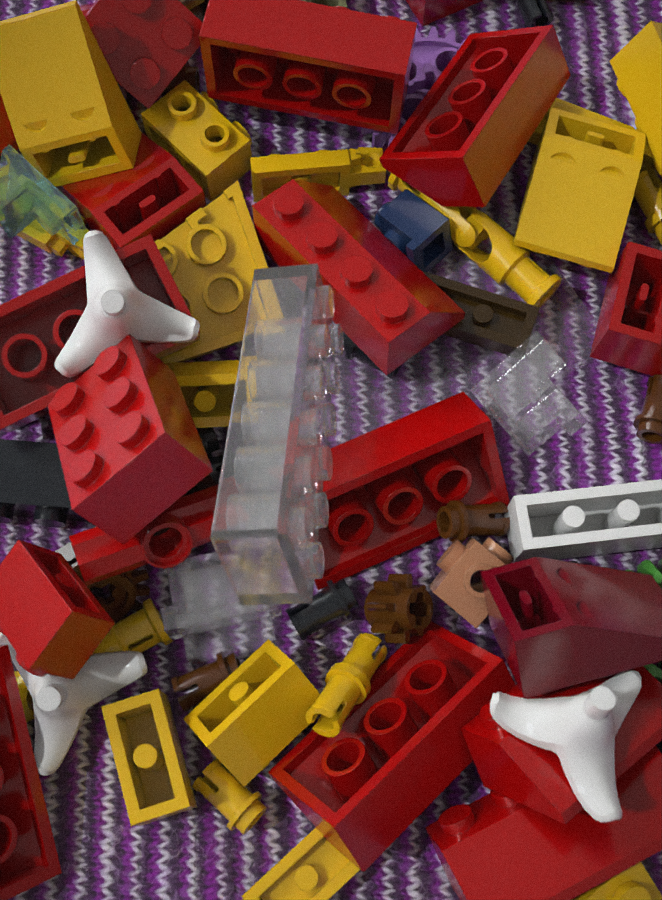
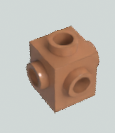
[429,537,514,629]

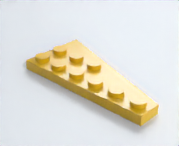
[155,180,288,363]

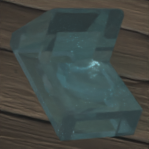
[0,144,88,245]

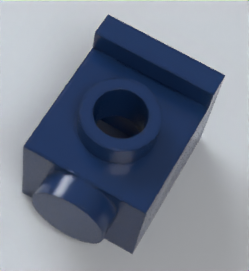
[374,189,453,272]

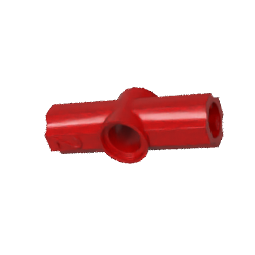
[69,479,251,586]

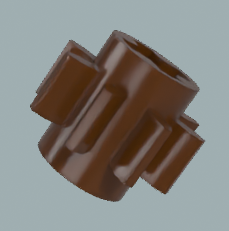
[364,574,433,644]

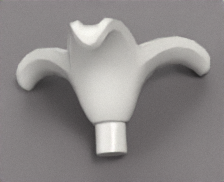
[54,230,200,378]
[0,632,147,776]
[490,670,642,822]

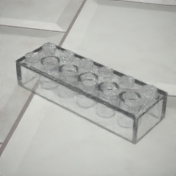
[210,264,344,605]

